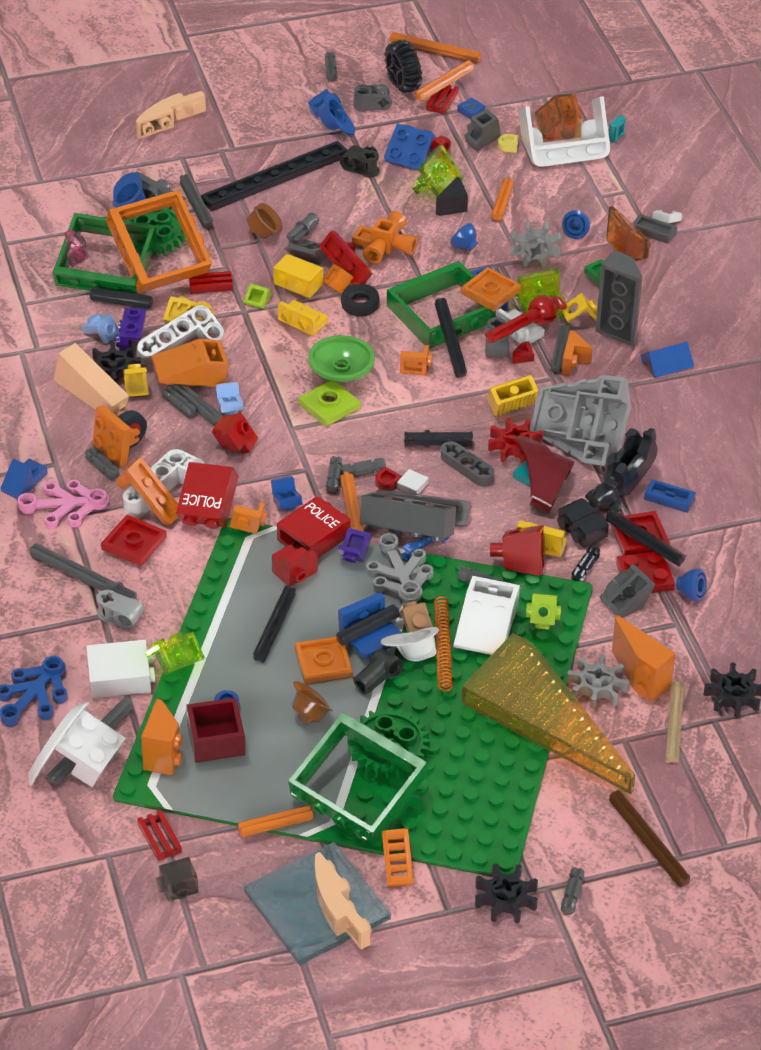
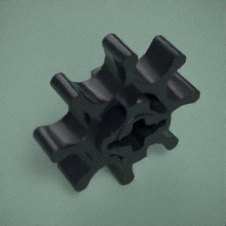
[92,342,142,383]
[703,662,761,718]
[475,864,538,923]

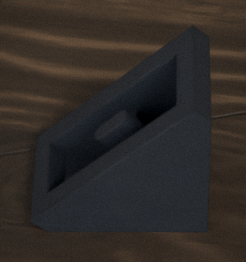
[436,177,468,216]

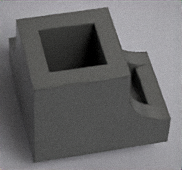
[464,109,501,151]

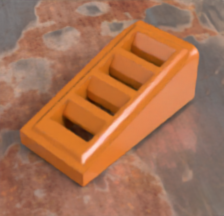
[382,828,414,887]

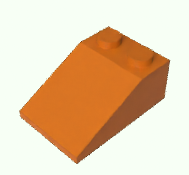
[612,615,676,703]

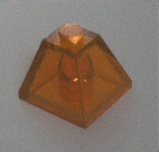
[606,206,651,262]

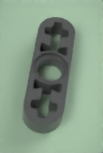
[440,441,494,486]

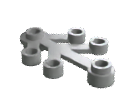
[366,533,433,602]

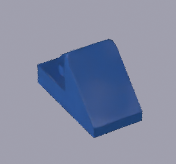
[0,458,48,500]

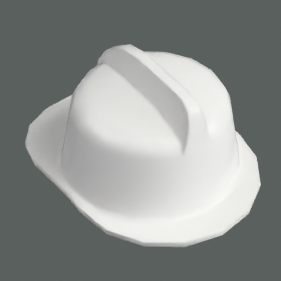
[381,627,439,662]

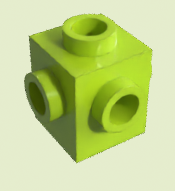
[526,593,561,629]

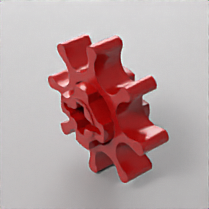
[488,418,543,464]

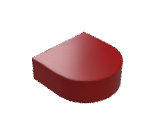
[431,136,451,160]
[375,467,402,491]

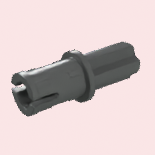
[287,213,319,243]

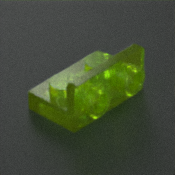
[145,632,205,675]

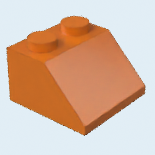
[141,699,183,776]

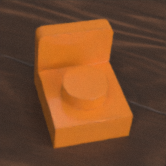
[400,345,433,375]

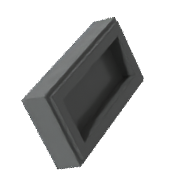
[630,214,677,244]

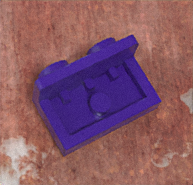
[116,308,146,351]

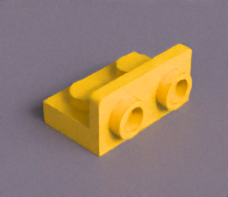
[162,296,215,324]
[278,300,328,336]
[517,520,567,558]

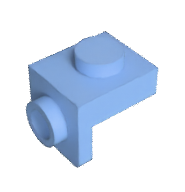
[81,314,119,344]
[216,382,244,415]

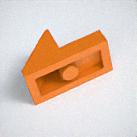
[561,330,592,376]

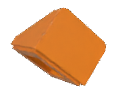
[323,264,353,293]

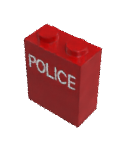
[176,462,239,529]
[277,496,351,558]

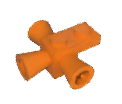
[352,211,418,264]

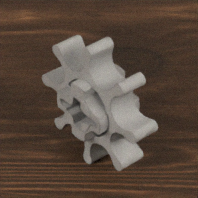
[511,221,561,267]
[567,655,629,709]

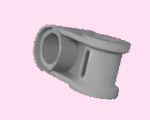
[96,590,144,630]

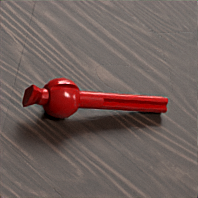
[485,295,567,344]

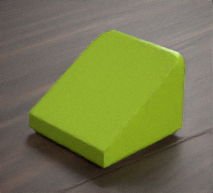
[243,283,273,309]

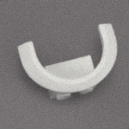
[28,702,126,787]

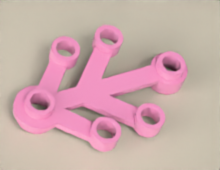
[18,480,109,529]

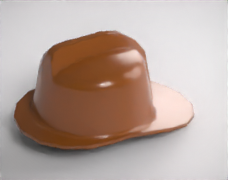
[247,203,283,238]
[292,681,333,725]

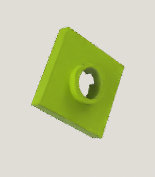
[298,381,361,427]

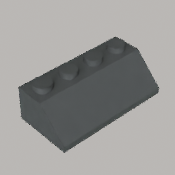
[596,250,642,347]

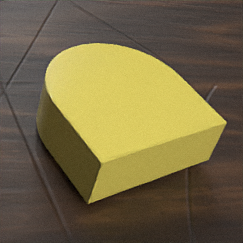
[498,134,519,153]

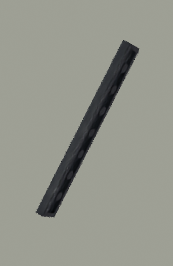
[200,141,348,212]

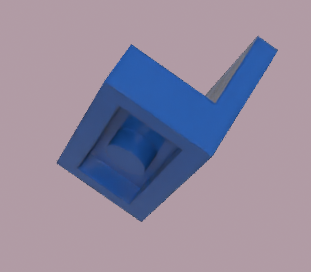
[640,341,694,378]

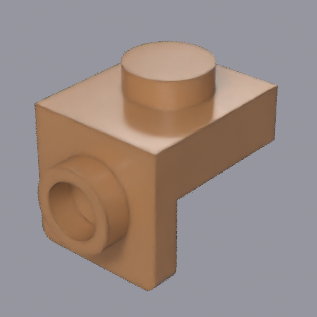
[399,601,433,633]

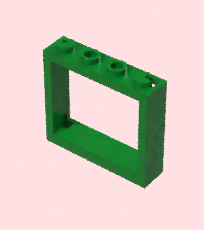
[52,213,158,294]
[386,261,502,349]
[288,712,428,845]

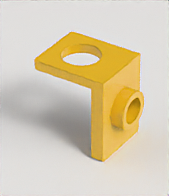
[562,293,598,322]

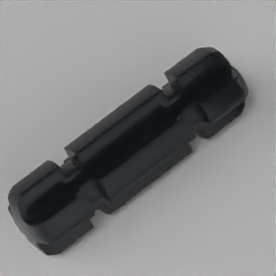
[571,545,600,582]

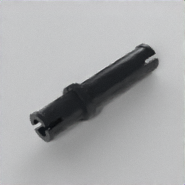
[404,430,473,448]

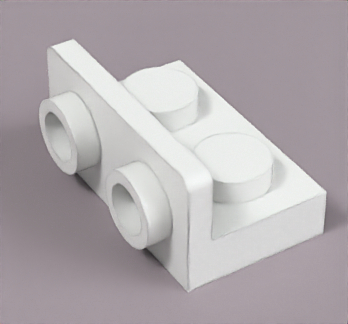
[496,308,545,344]

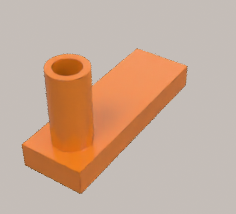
[116,457,178,527]

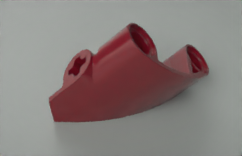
[514,436,575,513]

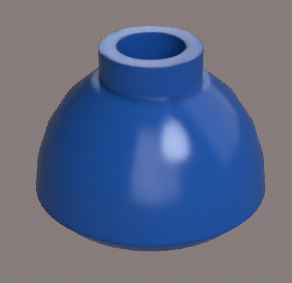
[562,210,590,239]
[450,223,478,251]
[676,568,707,602]

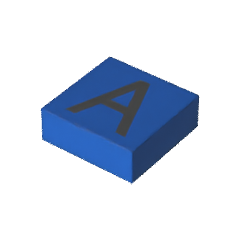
[457,97,486,119]

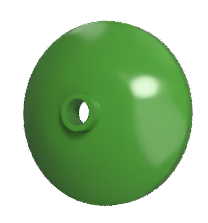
[308,335,375,382]

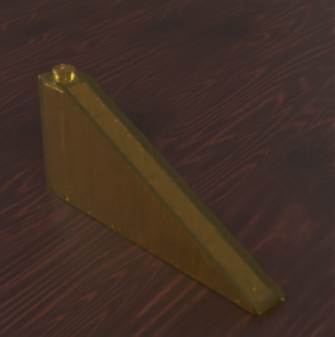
[461,633,635,794]

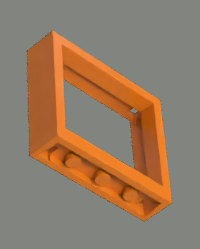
[105,190,212,294]

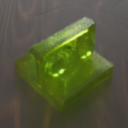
[412,145,464,198]

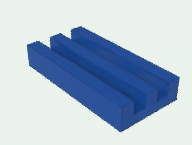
[644,479,696,513]

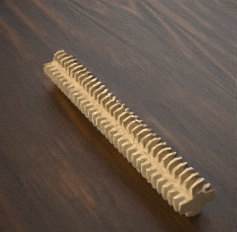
[665,680,684,764]

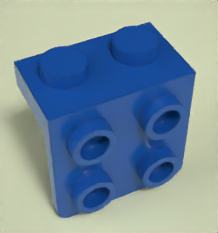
[384,123,436,170]
[338,592,402,658]

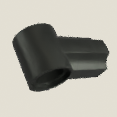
[353,648,403,695]

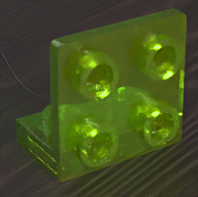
[516,268,571,318]

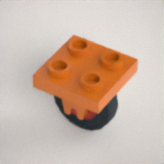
[92,405,147,468]

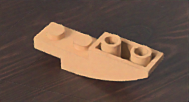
[136,91,206,139]
[315,852,372,950]

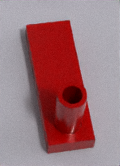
[319,230,373,285]

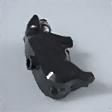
[585,428,658,513]

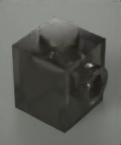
[156,857,198,902]

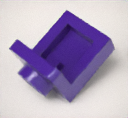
[338,528,372,563]

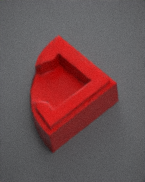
[512,341,534,364]

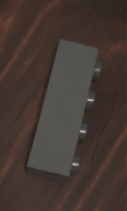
[360,492,456,541]

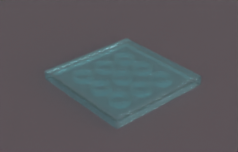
[244,842,391,965]

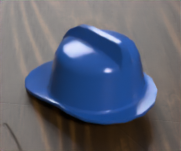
[317,93,355,135]
[113,172,146,208]

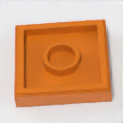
[460,267,521,312]
[294,637,353,684]

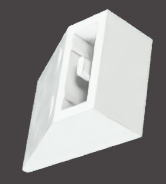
[454,576,520,657]

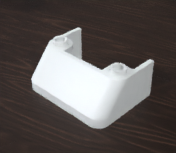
[518,96,610,167]

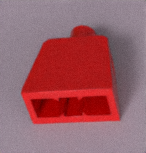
[490,525,545,575]

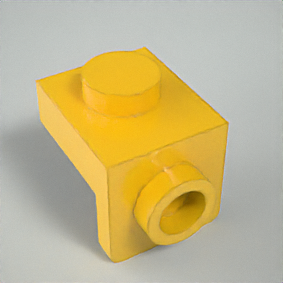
[123,364,149,397]

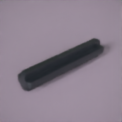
[90,288,153,308]
[336,604,400,646]

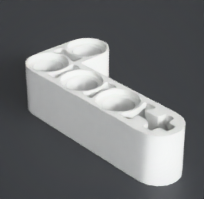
[136,306,224,365]
[123,449,204,519]

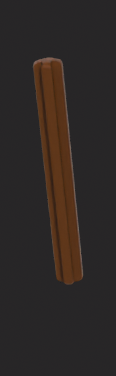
[609,790,690,887]

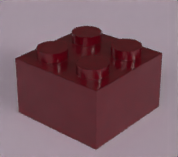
[186,698,245,763]

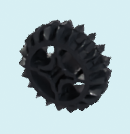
[384,40,423,93]

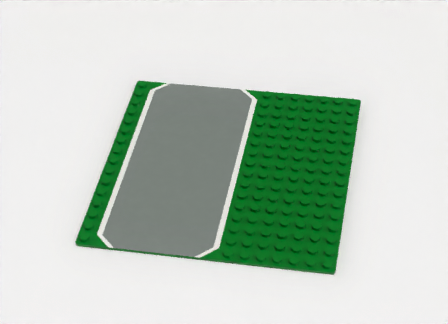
[113,518,593,877]

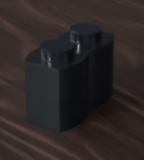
[557,498,609,548]

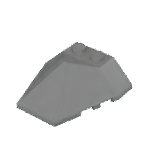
[530,375,631,467]

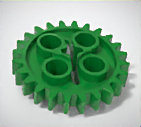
[128,207,186,258]
[347,707,430,778]

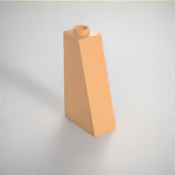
[53,343,129,416]

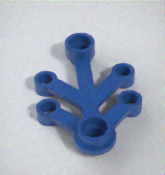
[0,656,68,727]

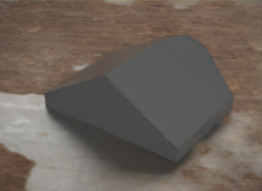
[284,239,327,265]
[599,564,655,618]

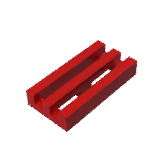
[426,85,459,114]
[189,271,233,293]
[137,810,182,861]

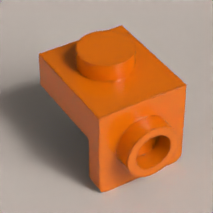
[230,502,267,534]

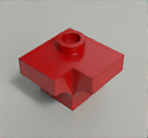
[211,412,258,454]
[272,544,318,587]

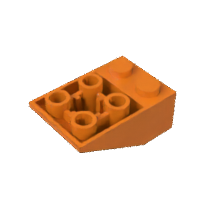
[151,339,229,387]

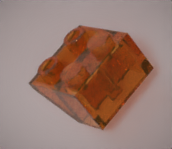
[535,94,582,139]

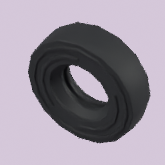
[341,284,380,316]

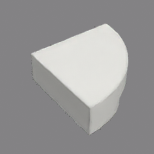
[652,210,682,223]

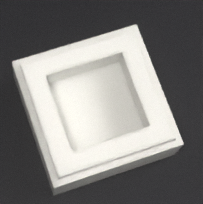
[397,469,429,494]

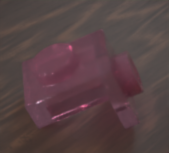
[64,228,89,267]

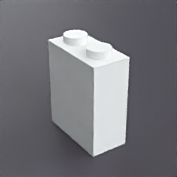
[87,640,155,699]

